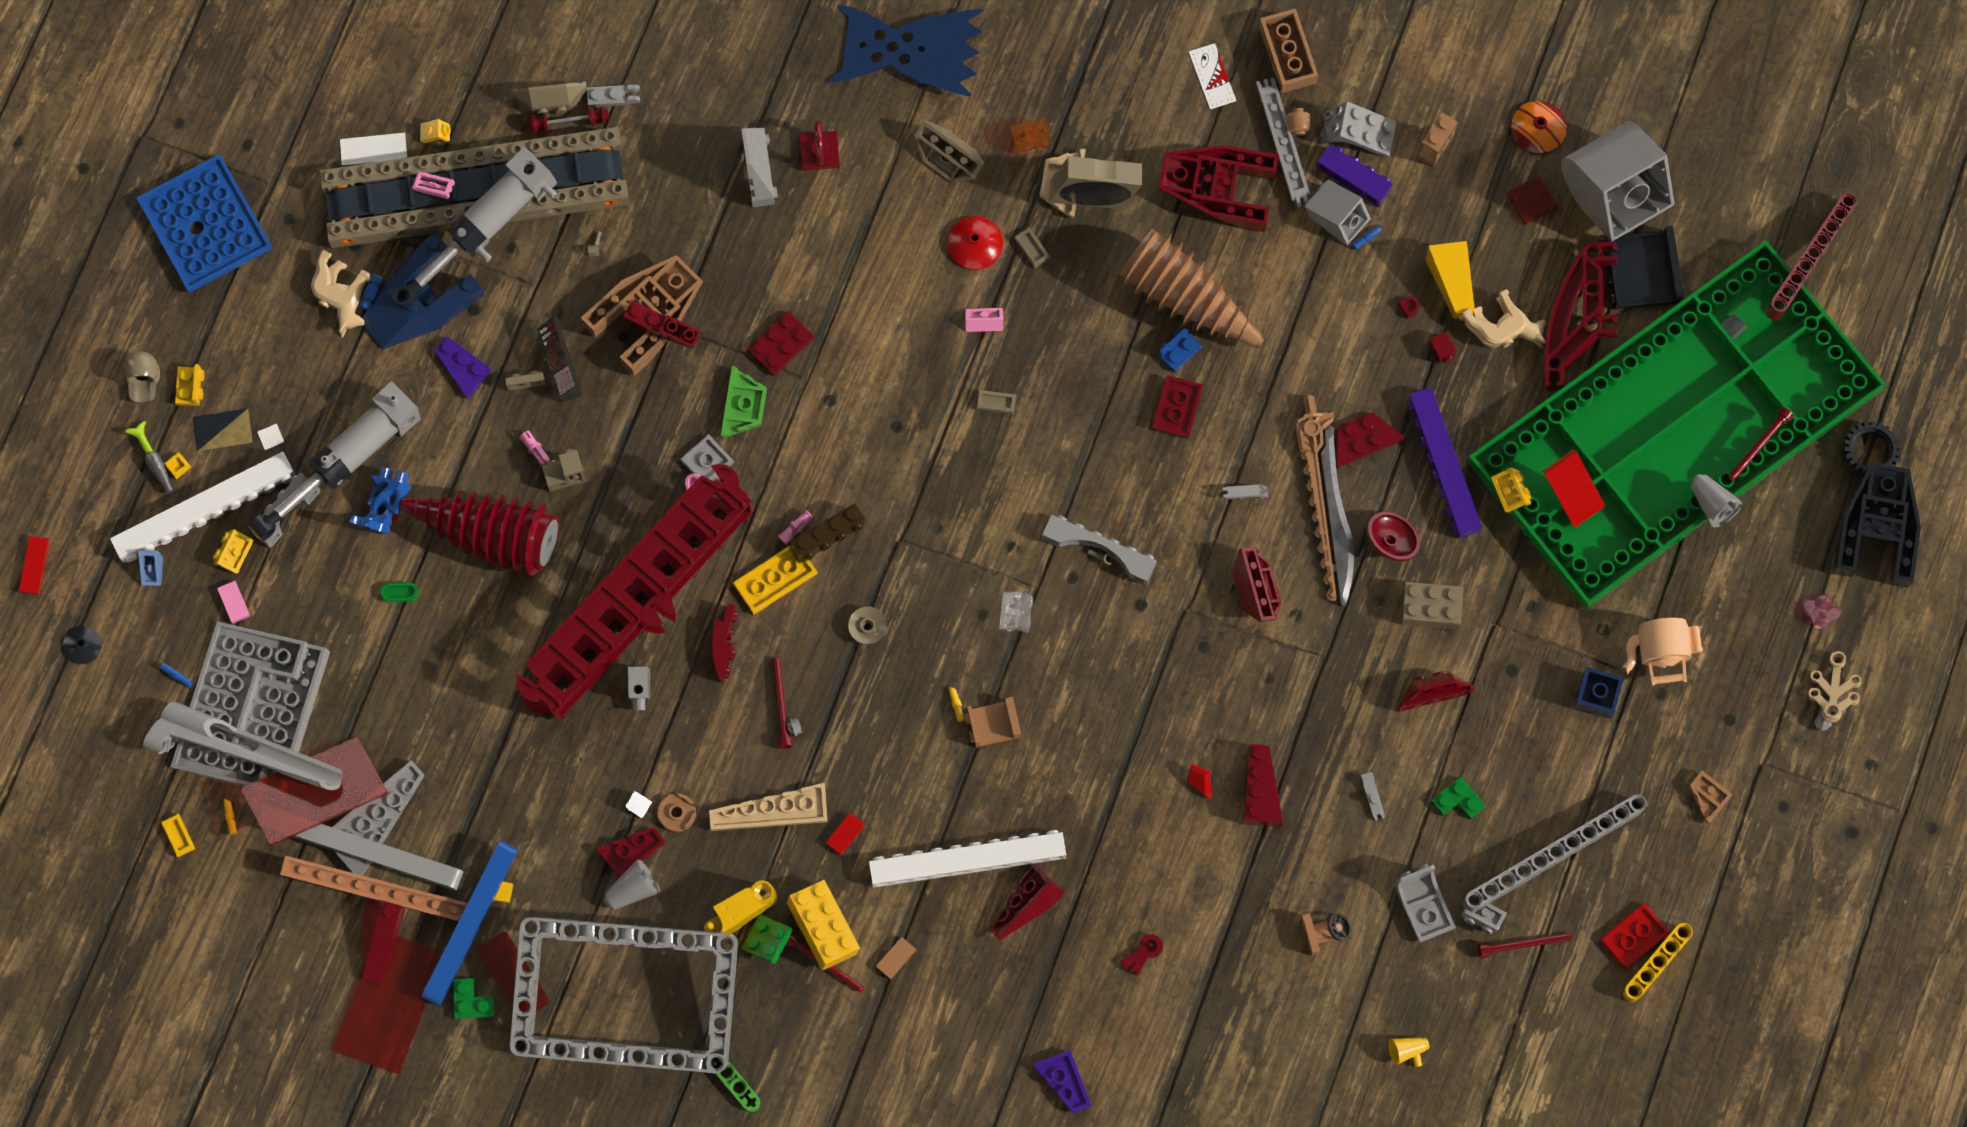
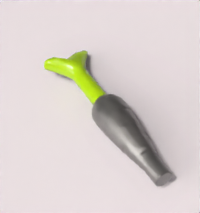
[125,421,174,494]

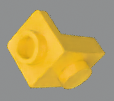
[420,119,450,143]

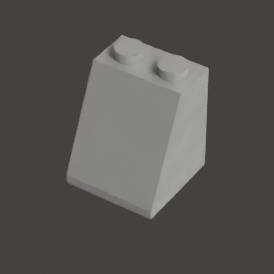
[1305,180,1371,246]

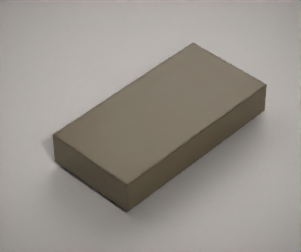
[1014,227,1050,268]
[976,390,1016,414]

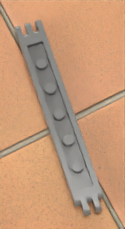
[1256,77,1310,207]

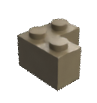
[542,449,587,492]

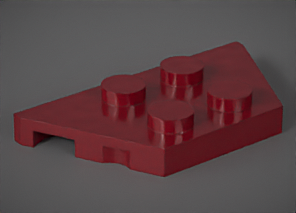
[1336,412,1405,469]

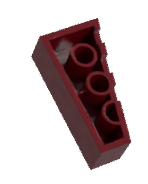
[1243,744,1283,828]

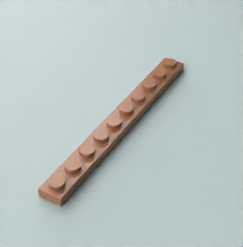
[280,856,468,921]

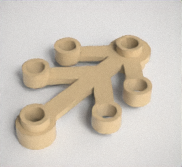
[1808,651,1862,723]

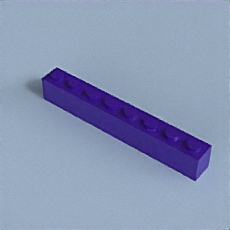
[1407,387,1482,539]

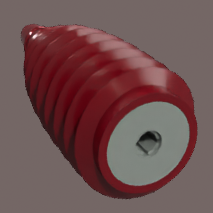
[400,491,560,576]

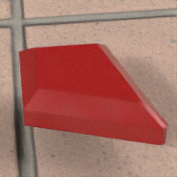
[1187,763,1212,799]

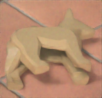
[311,250,371,337]
[1461,289,1547,349]

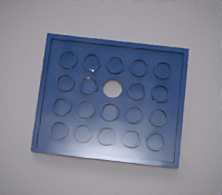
[137,154,273,293]

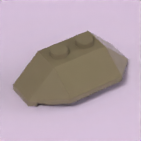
[511,81,587,116]
[914,120,984,182]

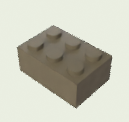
[1401,582,1463,630]

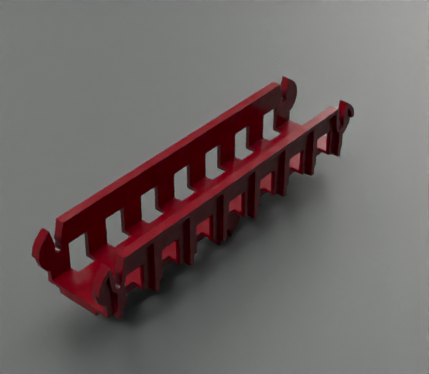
[516,464,754,721]

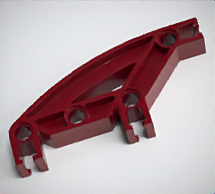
[1545,242,1618,391]

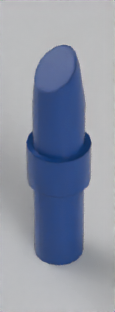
[1352,225,1381,250]
[160,663,192,688]

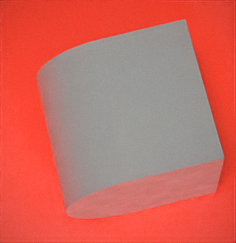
[1561,121,1675,242]

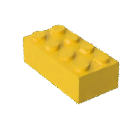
[786,880,860,971]

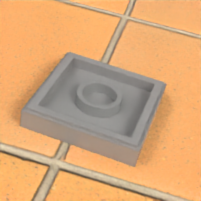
[680,434,734,481]

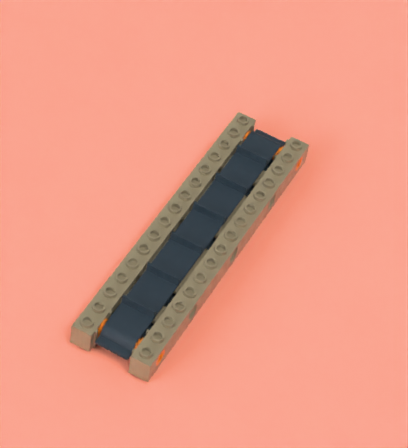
[320,127,630,248]

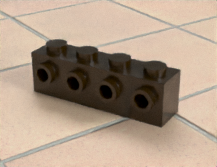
[789,503,865,564]

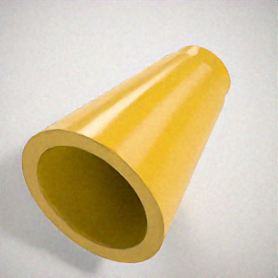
[1388,1038,1429,1067]

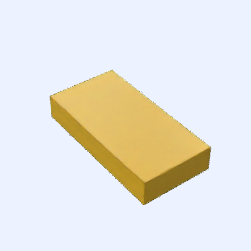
[161,814,195,857]

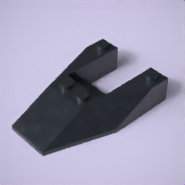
[1832,462,1921,588]

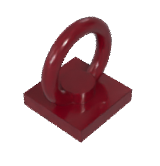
[800,120,840,171]

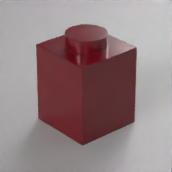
[1428,331,1457,364]

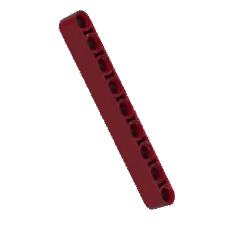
[1765,193,1857,320]

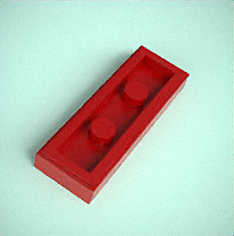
[19,536,50,595]

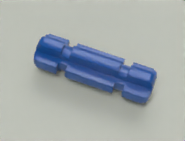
[359,274,382,310]

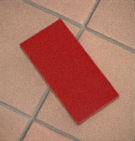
[1542,449,1605,528]

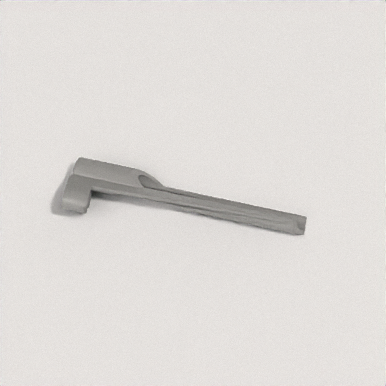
[143,702,343,790]

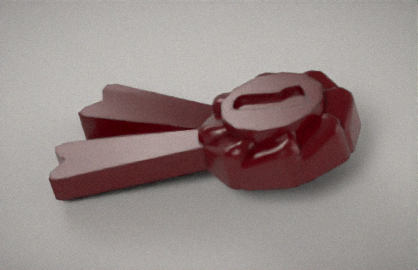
[1120,934,1163,976]

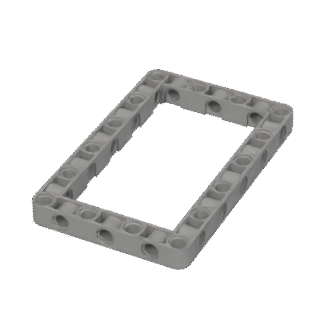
[510,917,738,1073]

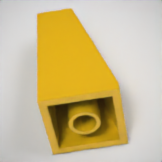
[1425,241,1475,321]

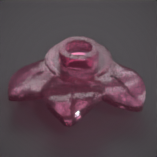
[1803,594,1841,629]

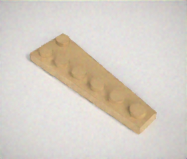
[709,783,828,831]

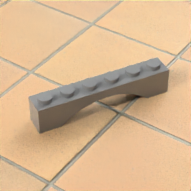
[1042,515,1157,586]

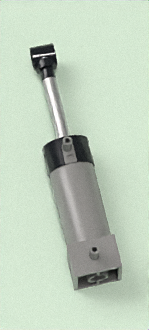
[392,146,557,310]
[248,381,421,542]

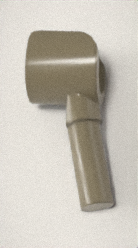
[588,231,602,257]
[1088,549,1115,566]

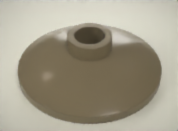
[848,607,887,645]

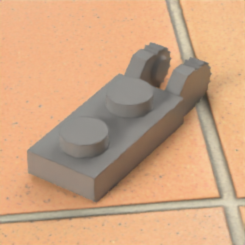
[587,85,640,107]

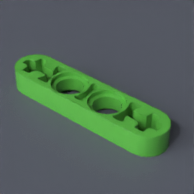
[712,1057,761,1112]

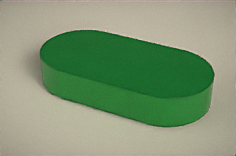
[380,582,419,603]

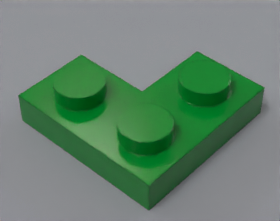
[1431,777,1486,820]
[453,978,495,1020]

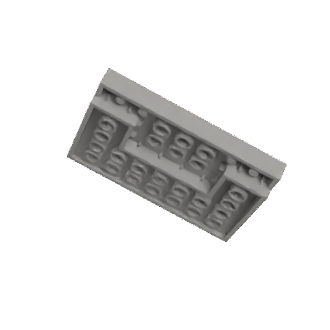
[170,621,330,798]

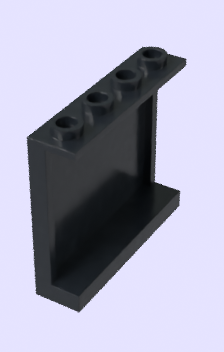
[1601,226,1684,310]

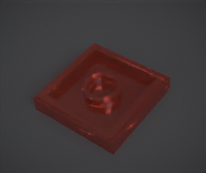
[1506,175,1558,225]

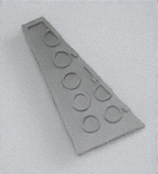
[332,760,425,876]

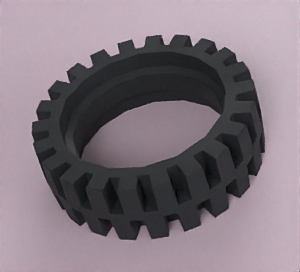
[1841,421,1900,478]

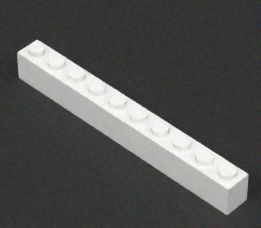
[110,452,295,563]
[869,830,1066,888]

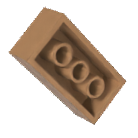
[1259,9,1318,93]

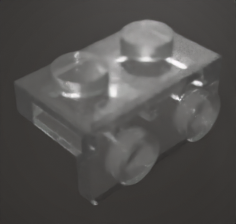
[999,591,1033,633]

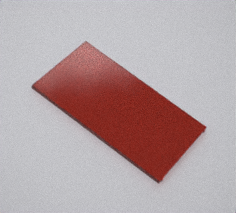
[240,737,388,846]
[332,936,444,1074]

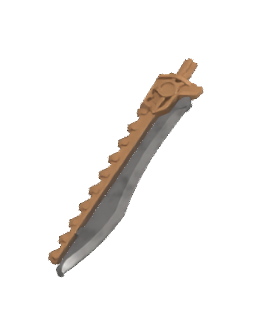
[1295,395,1354,607]

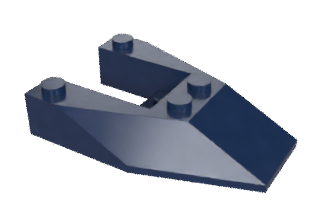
[362,232,484,349]

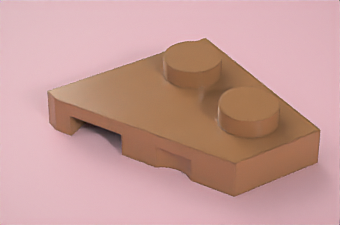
[1689,771,1732,824]

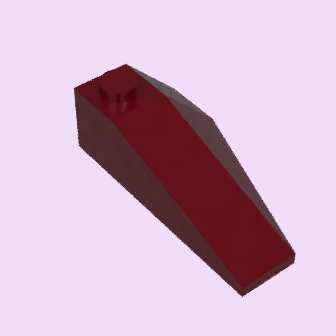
[989,863,1065,941]

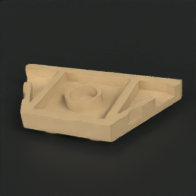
[1040,149,1086,219]

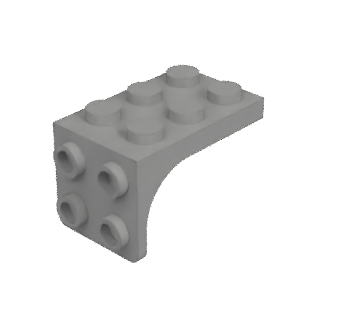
[1321,101,1396,158]
[1395,864,1456,943]

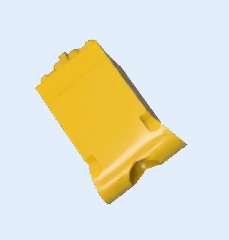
[704,880,777,934]

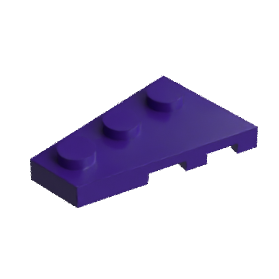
[435,336,492,399]
[1033,1050,1091,1113]

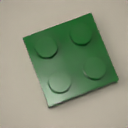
[741,914,793,964]

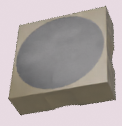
[1049,156,1142,210]

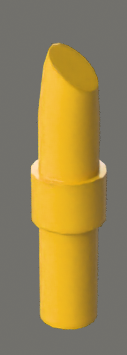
[949,687,965,722]
[224,799,237,835]

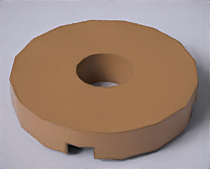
[657,793,696,832]

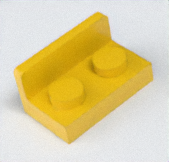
[175,364,204,406]
[1491,468,1531,513]
[213,529,254,574]

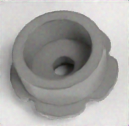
[787,718,802,736]

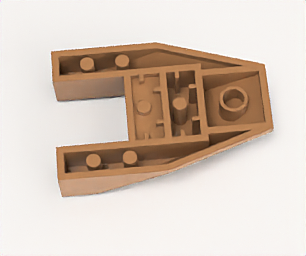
[581,255,703,376]

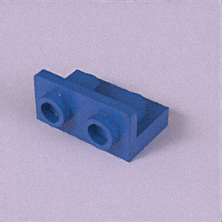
[1159,327,1202,373]

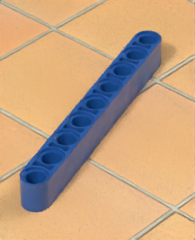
[422,840,518,1006]

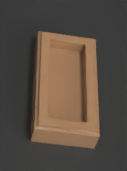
[876,937,916,980]

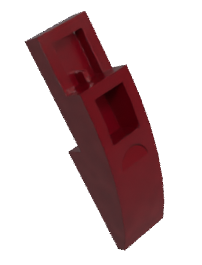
[623,300,701,349]
[712,603,739,684]

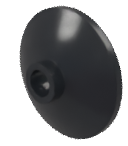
[63,627,102,664]

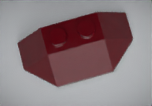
[1233,547,1281,622]
[1397,671,1475,712]

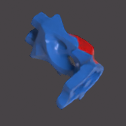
[349,467,412,535]

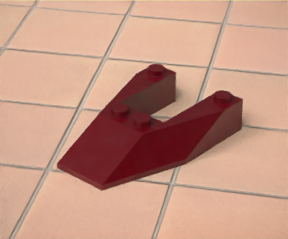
[1158,145,1279,232]

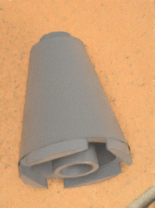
[1691,474,1742,528]
[604,860,660,910]

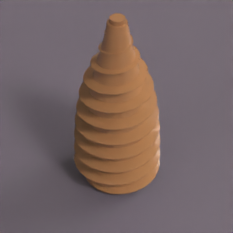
[1119,229,1264,349]

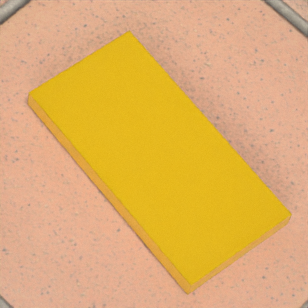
[732,546,818,615]

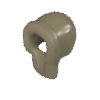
[124,351,160,402]

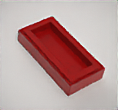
[826,813,865,856]

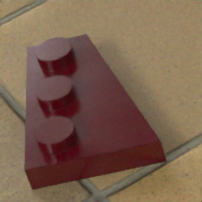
[596,827,666,878]

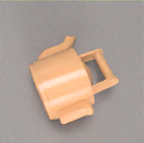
[1621,618,1703,686]

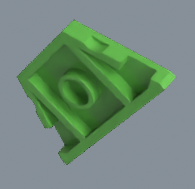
[721,366,767,438]

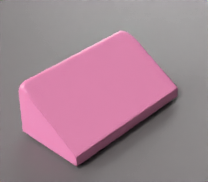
[965,308,1003,332]

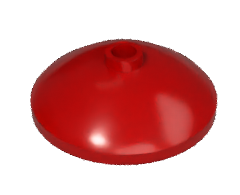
[947,216,1003,270]

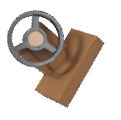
[1301,913,1351,956]

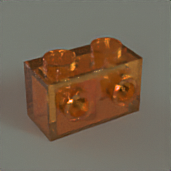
[1010,118,1052,154]

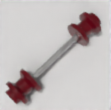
[528,105,609,134]

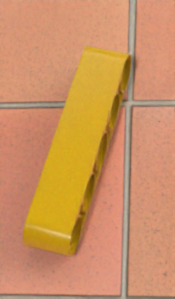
[1623,923,1693,1002]

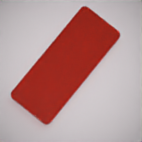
[477,932,549,1012]

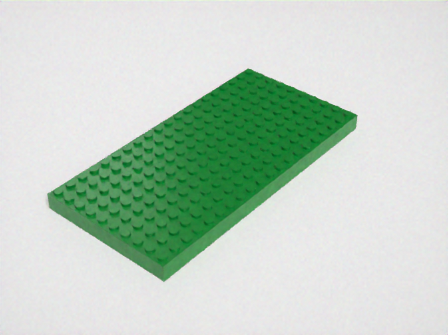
[1467,240,1886,611]

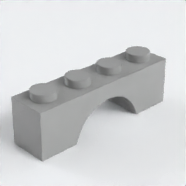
[251,472,321,549]

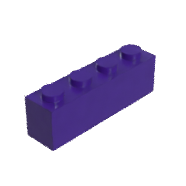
[1316,144,1393,207]

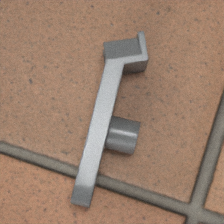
[1222,484,1268,499]
[1361,772,1385,821]

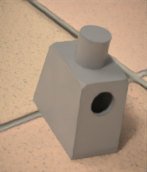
[628,667,650,711]

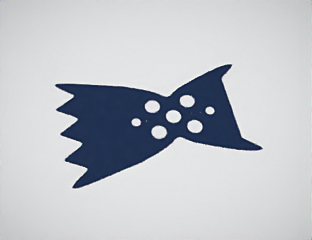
[828,5,983,96]

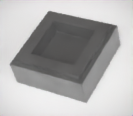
[1721,314,1747,340]

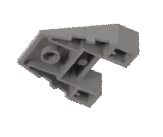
[742,128,778,207]

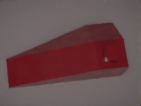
[362,899,405,985]

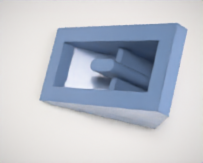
[138,550,163,586]

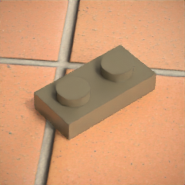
[505,371,546,391]

